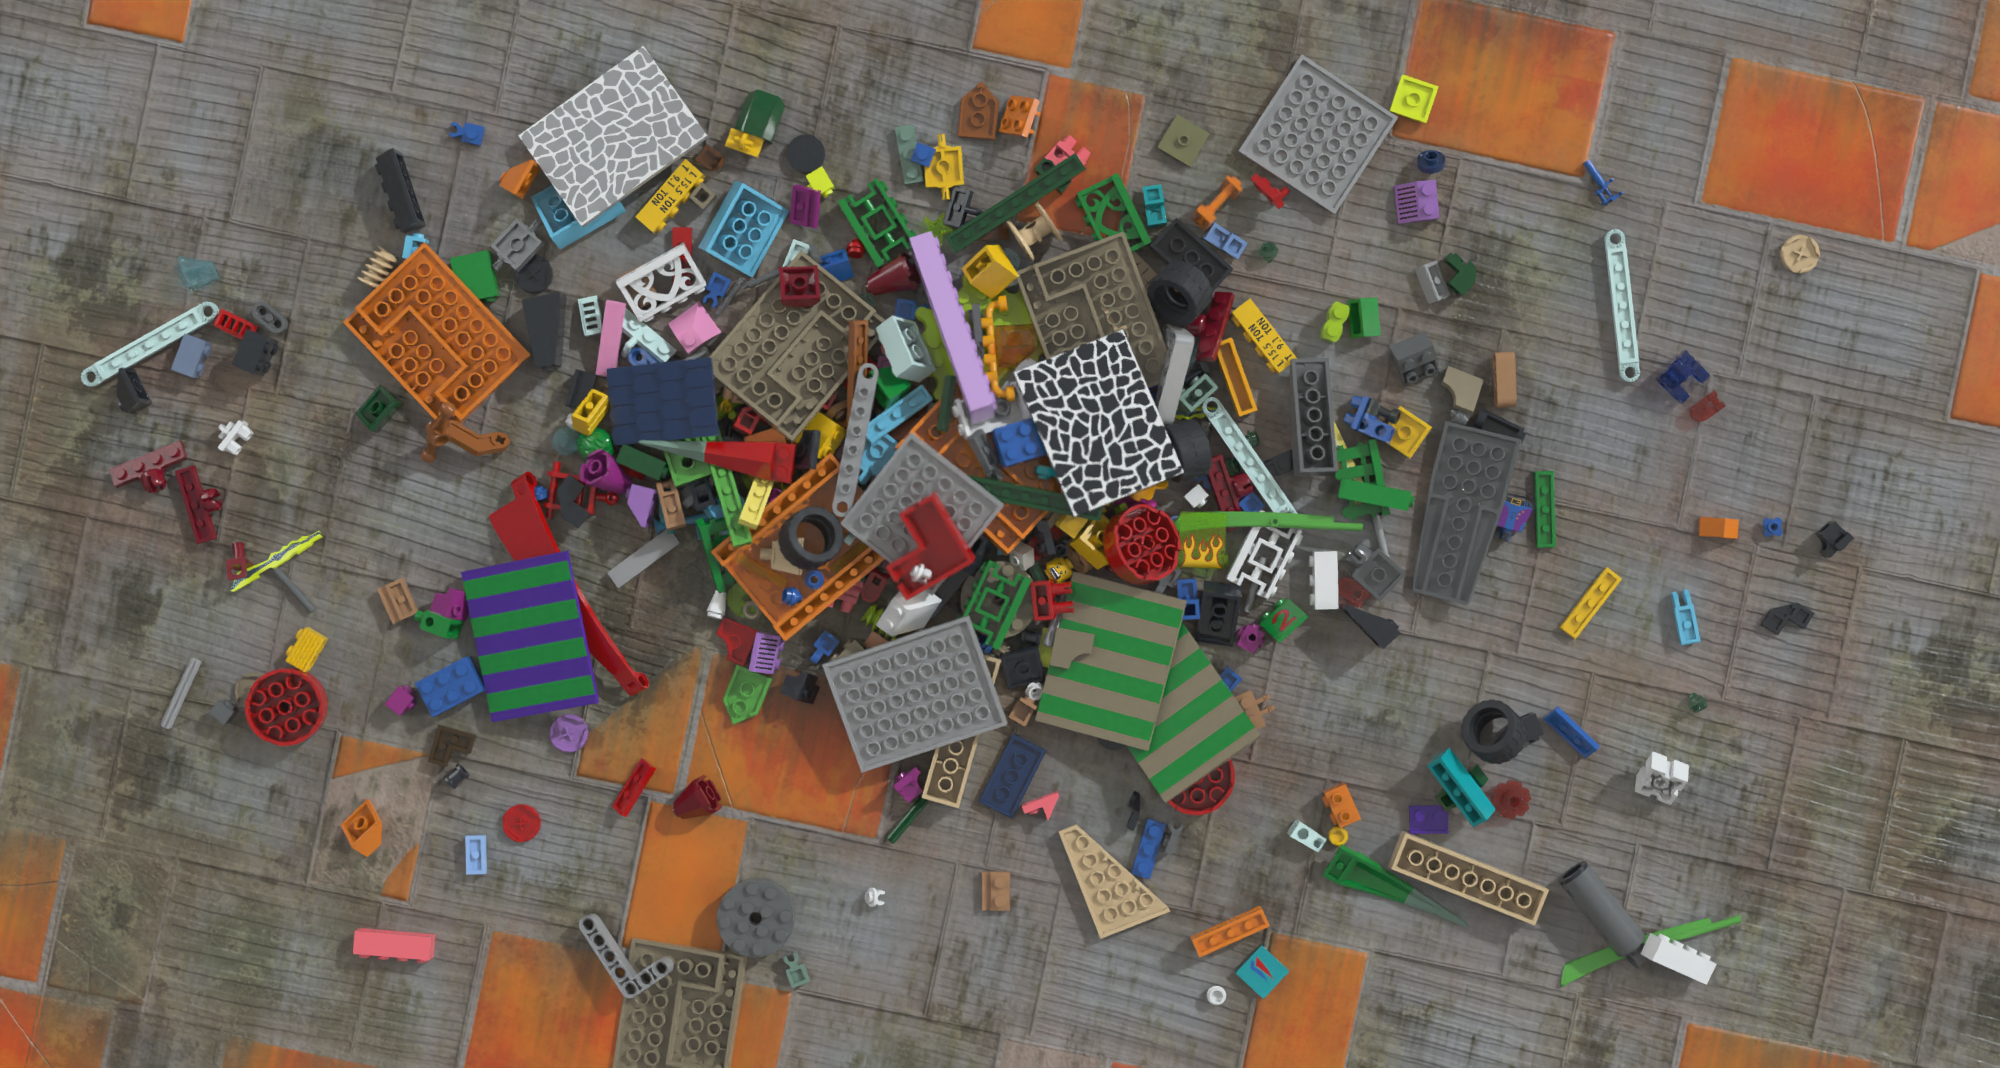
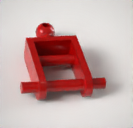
[542,461,619,519]

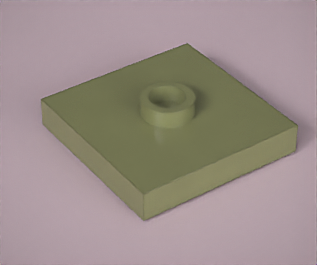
[1157,115,1210,167]

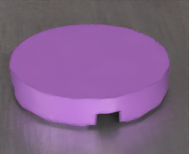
[549,714,589,753]

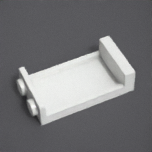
[952,382,1031,440]

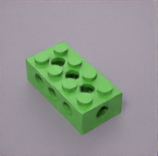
[664,437,712,488]

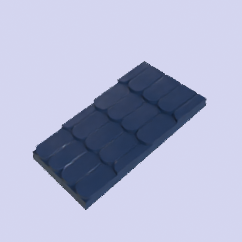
[607,357,719,446]

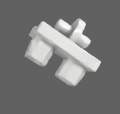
[218,420,254,455]

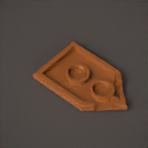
[957,81,999,141]

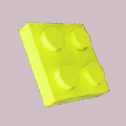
[1389,74,1439,124]

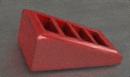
[213,309,259,339]

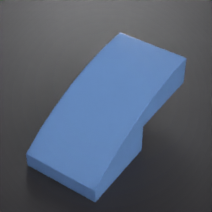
[1203,222,1248,259]

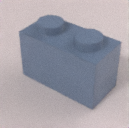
[171,333,212,378]

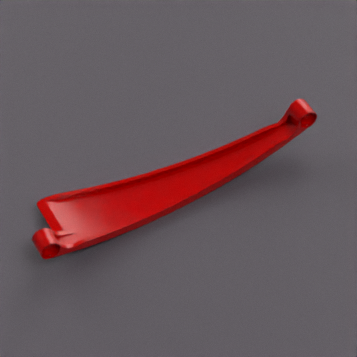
[489,471,649,696]

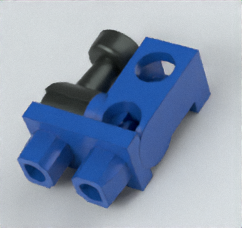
[1343,396,1401,445]

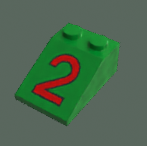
[1258,598,1308,643]

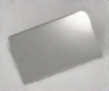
[1415,260,1451,304]

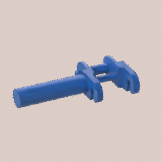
[1583,159,1624,205]

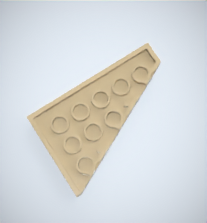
[1058,824,1170,939]

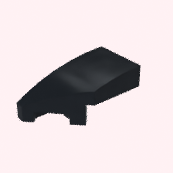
[1126,791,1140,831]

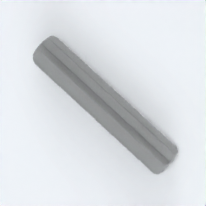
[1043,594,1067,647]

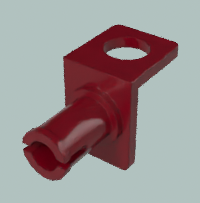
[226,542,253,581]

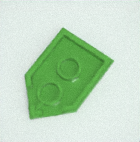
[723,664,772,725]

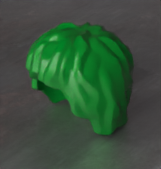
[576,427,615,461]

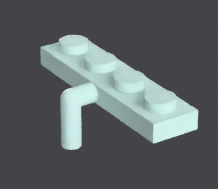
[621,309,677,363]

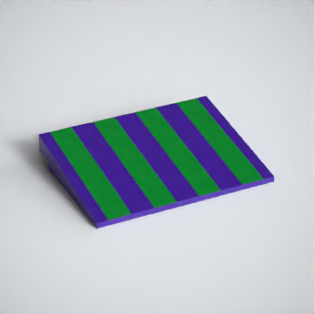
[461,551,600,722]

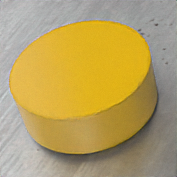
[1328,826,1348,846]

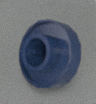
[1417,150,1445,174]

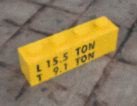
[635,159,705,234]
[1230,298,1297,374]

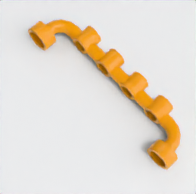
[981,295,1016,402]

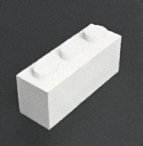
[1309,551,1339,610]

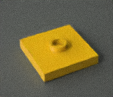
[1388,406,1432,459]

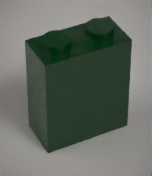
[616,444,670,481]

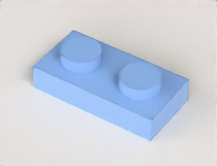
[465,835,487,875]

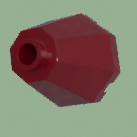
[673,774,722,819]

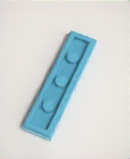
[866,384,934,445]

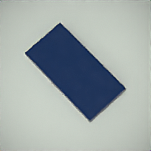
[978,733,1047,819]

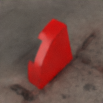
[620,464,645,481]

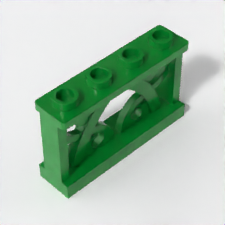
[1074,173,1151,252]

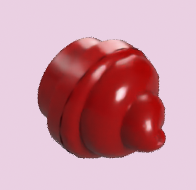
[846,238,866,259]

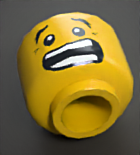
[1044,557,1074,583]

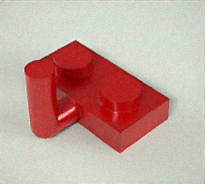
[1250,174,1290,209]

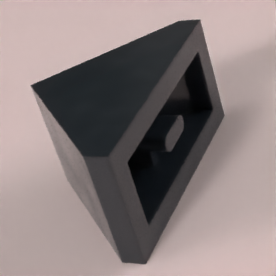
[690,477,718,512]

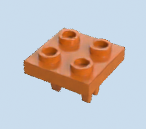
[998,95,1041,138]

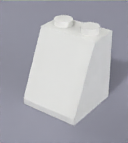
[876,590,942,636]

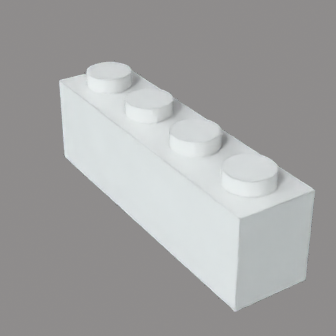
[1641,933,1716,985]

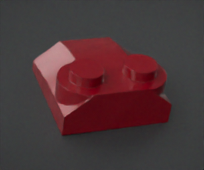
[779,265,820,308]

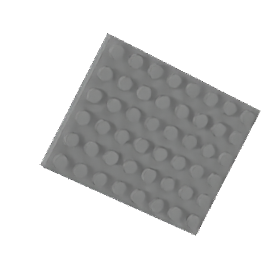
[822,615,1008,772]

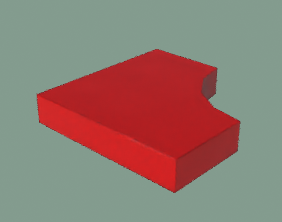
[716,616,759,667]

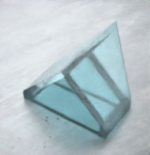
[178,256,220,290]

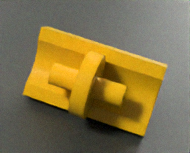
[725,128,764,158]

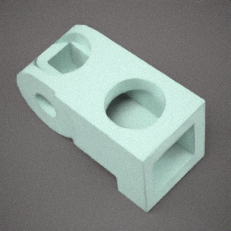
[1287,819,1327,852]

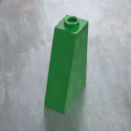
[1338,478,1415,511]

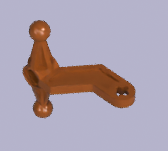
[421,402,510,463]

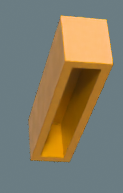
[1216,337,1258,418]

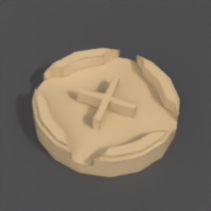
[1780,235,1820,274]

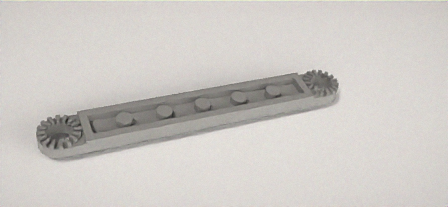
[833,363,879,517]

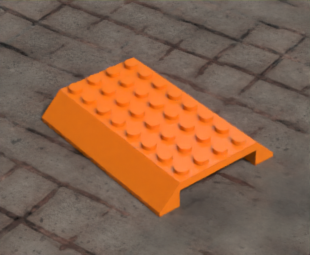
[711,453,885,641]

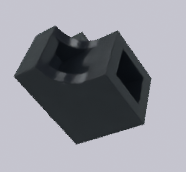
[1815,521,1854,558]
[780,671,820,704]

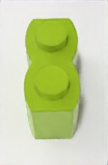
[1320,301,1349,344]

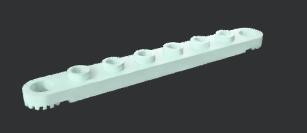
[1604,229,1640,382]
[81,302,219,387]
[1202,397,1298,514]

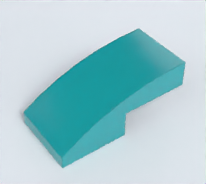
[1142,184,1167,228]

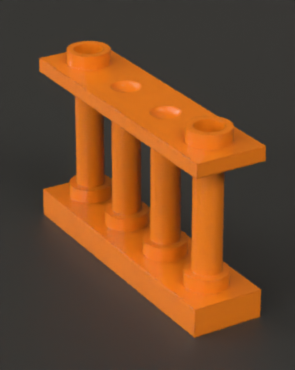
[1191,175,1243,232]

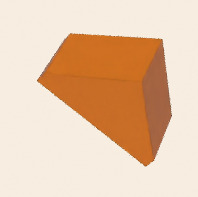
[1698,517,1739,539]

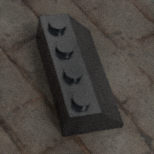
[375,148,426,233]

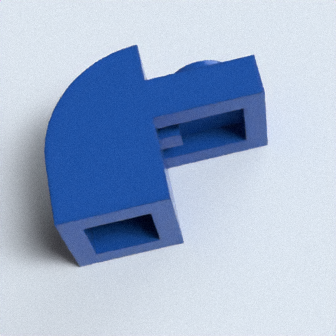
[1176,578,1200,620]

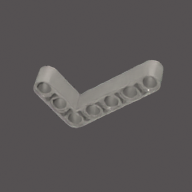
[1154,324,1194,426]
[579,914,674,998]

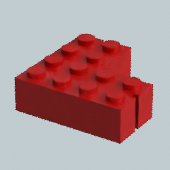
[886,491,976,601]

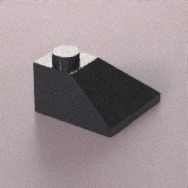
[117,367,152,414]

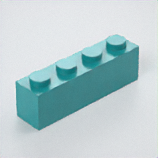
[1427,748,1496,827]

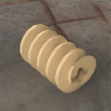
[357,246,397,288]

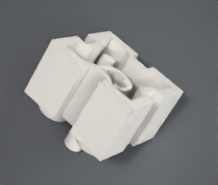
[1635,752,1689,805]

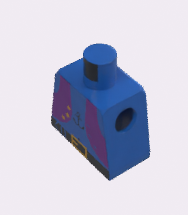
[1497,496,1534,541]

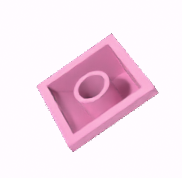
[668,302,722,355]

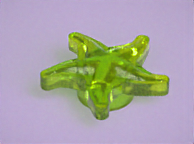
[924,213,954,246]

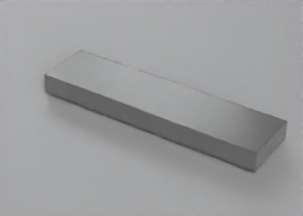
[607,530,681,588]

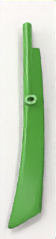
[1174,511,1363,532]
[1560,915,1742,987]

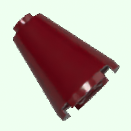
[865,252,921,296]

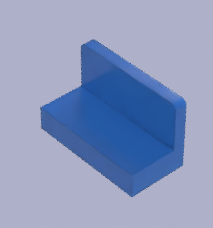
[819,248,854,281]

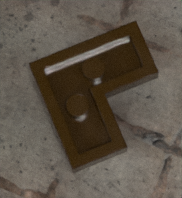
[428,724,477,767]

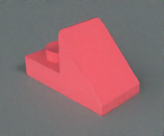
[1022,791,1059,820]

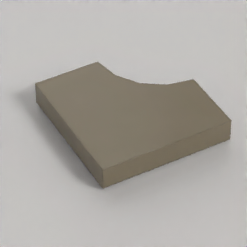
[1441,366,1484,415]
[1050,627,1095,669]

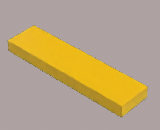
[1559,567,1622,639]

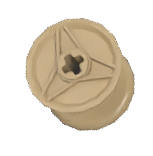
[1006,201,1063,262]

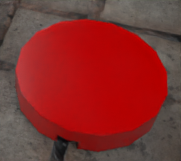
[502,804,541,842]

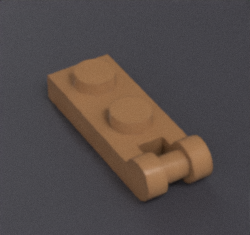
[656,478,687,531]

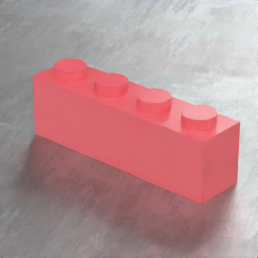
[353,928,436,963]

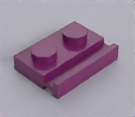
[789,184,821,229]

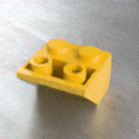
[961,245,1019,299]

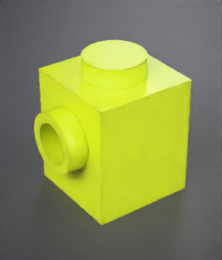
[806,166,835,198]

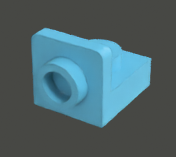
[402,233,429,259]

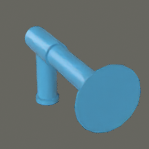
[653,513,708,540]

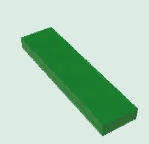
[1533,471,1556,548]

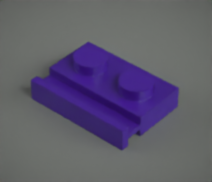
[1409,805,1449,834]

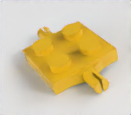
[924,134,964,200]

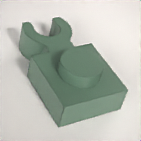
[784,951,810,988]

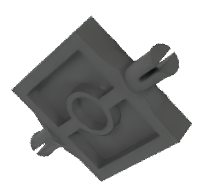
[491,218,545,272]

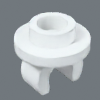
[910,563,932,584]
[865,888,885,907]

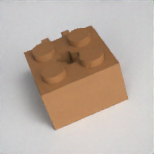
[1233,689,1275,729]

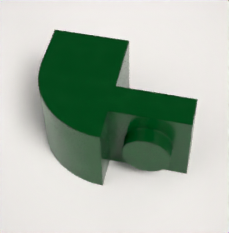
[1443,253,1476,297]

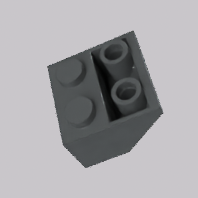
[1389,332,1439,387]

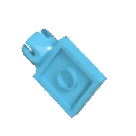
[858,434,898,485]

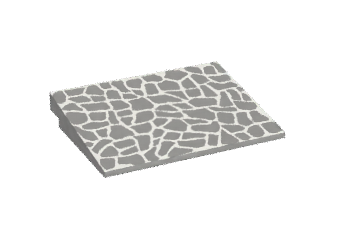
[518,46,709,227]

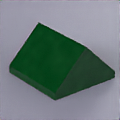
[355,385,403,433]

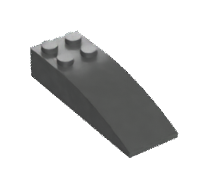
[1290,358,1338,477]

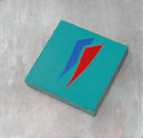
[1235,945,1289,999]

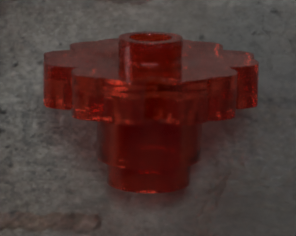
[1491,779,1531,819]

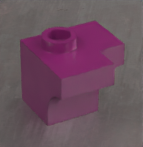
[430,588,469,621]
[893,765,923,803]

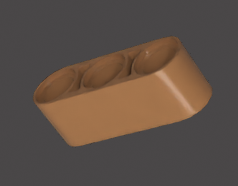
[1493,352,1517,408]

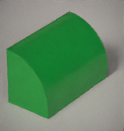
[1347,297,1381,339]

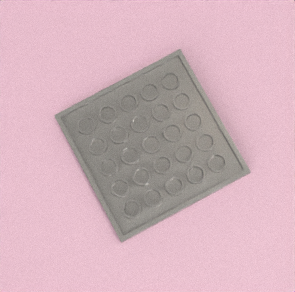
[1238,55,1398,215]
[840,432,1004,595]

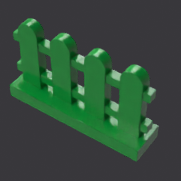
[1334,439,1390,522]
[695,517,736,593]

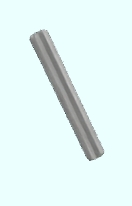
[161,658,201,729]

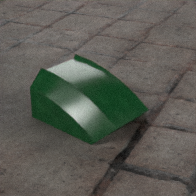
[735,89,785,144]

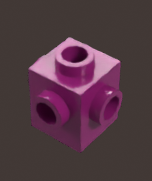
[1235,622,1266,654]

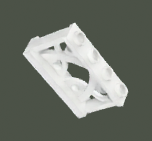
[616,242,707,323]

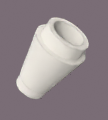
[707,590,726,620]

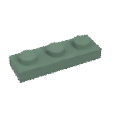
[895,124,924,185]

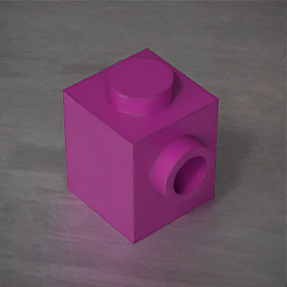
[385,685,418,716]

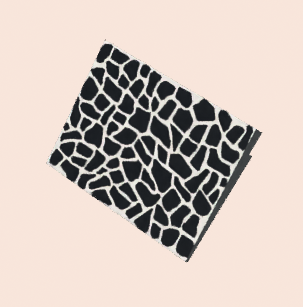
[1013,330,1183,517]

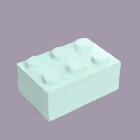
[876,316,936,382]

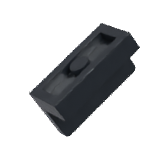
[565,369,598,409]

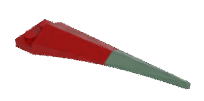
[639,440,796,483]

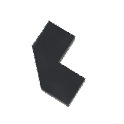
[557,475,590,528]
[1760,603,1815,635]

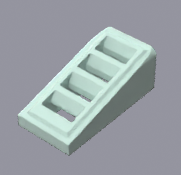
[578,295,603,337]

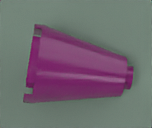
[580,449,632,495]

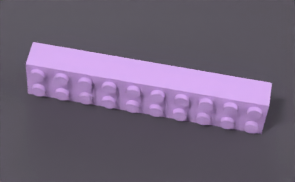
[909,231,997,424]

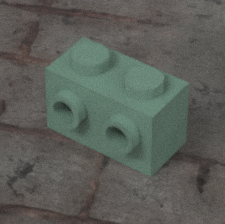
[1177,374,1219,417]

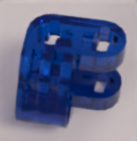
[1656,350,1710,404]

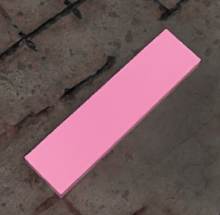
[596,300,626,377]

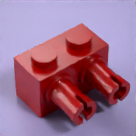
[1030,579,1074,621]

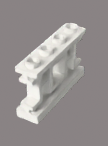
[1225,510,1303,600]

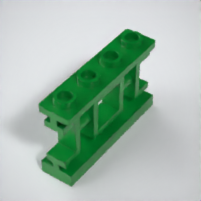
[838,178,917,269]
[958,560,1032,650]

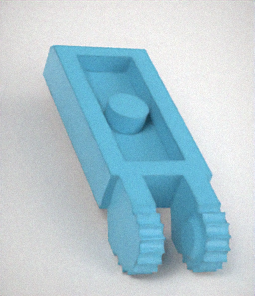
[1671,589,1701,645]

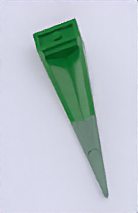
[1322,844,1468,927]

